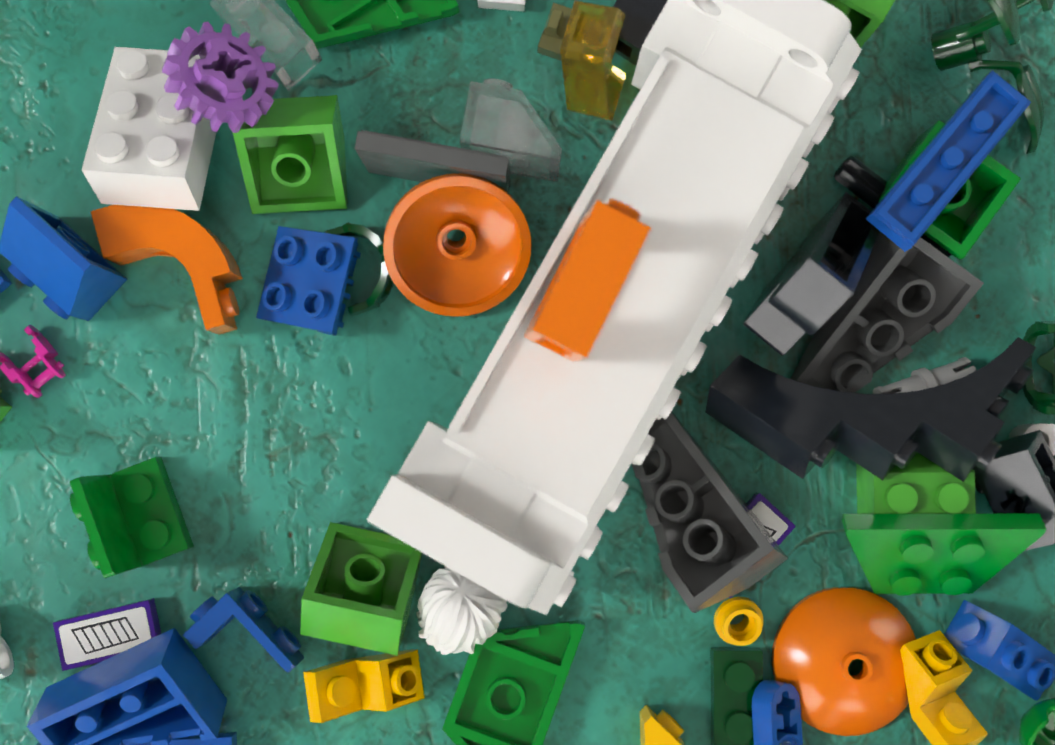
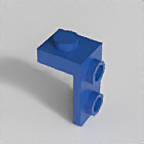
[183,587,304,673]
[944,600,1055,701]

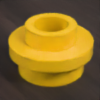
[714,597,763,646]

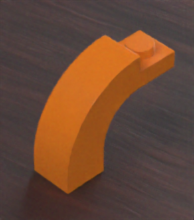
[90,205,243,335]

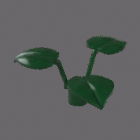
[931,0,1054,154]

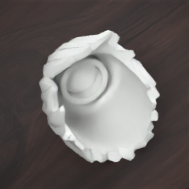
[417,567,508,655]

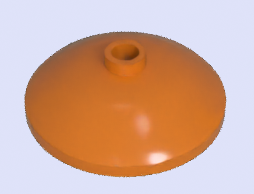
[383,173,531,317]
[772,586,916,736]

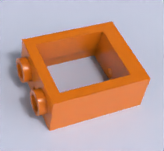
[523,199,651,362]

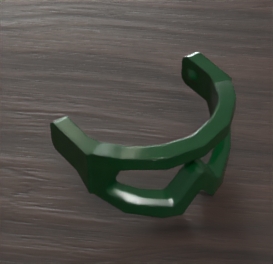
[323,222,394,316]
[1023,321,1055,415]

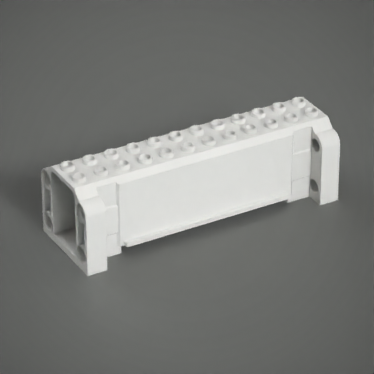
[366,0,862,615]

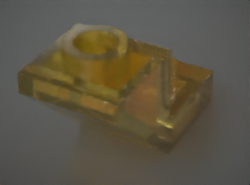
[560,0,626,121]

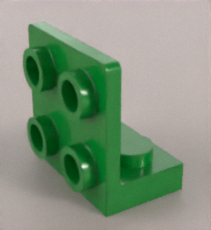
[70,457,194,578]

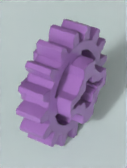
[162,22,278,133]

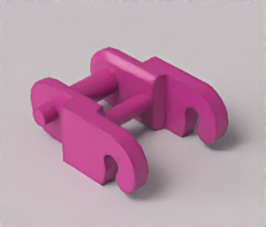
[0,325,66,398]

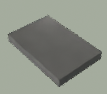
[354,130,511,193]

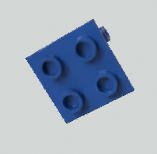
[256,226,361,336]

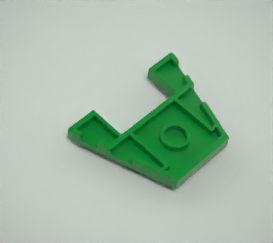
[285,0,459,49]

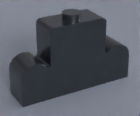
[743,192,880,356]

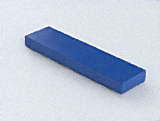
[866,70,1031,252]

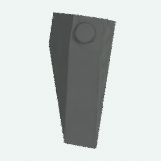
[790,232,984,393]
[632,411,788,613]

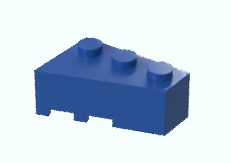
[26,628,227,745]

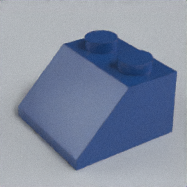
[0,196,127,321]

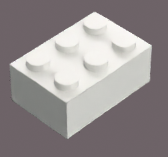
[82,47,216,211]

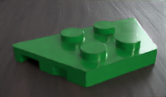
[842,513,1046,596]
[442,620,585,745]

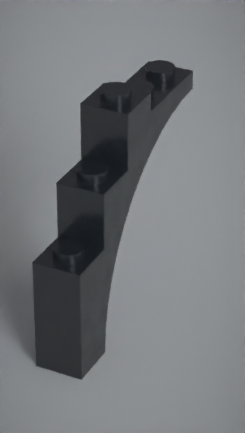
[705,337,1036,482]

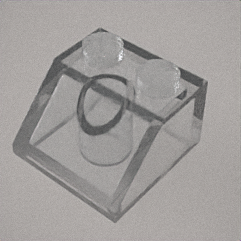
[459,78,562,182]

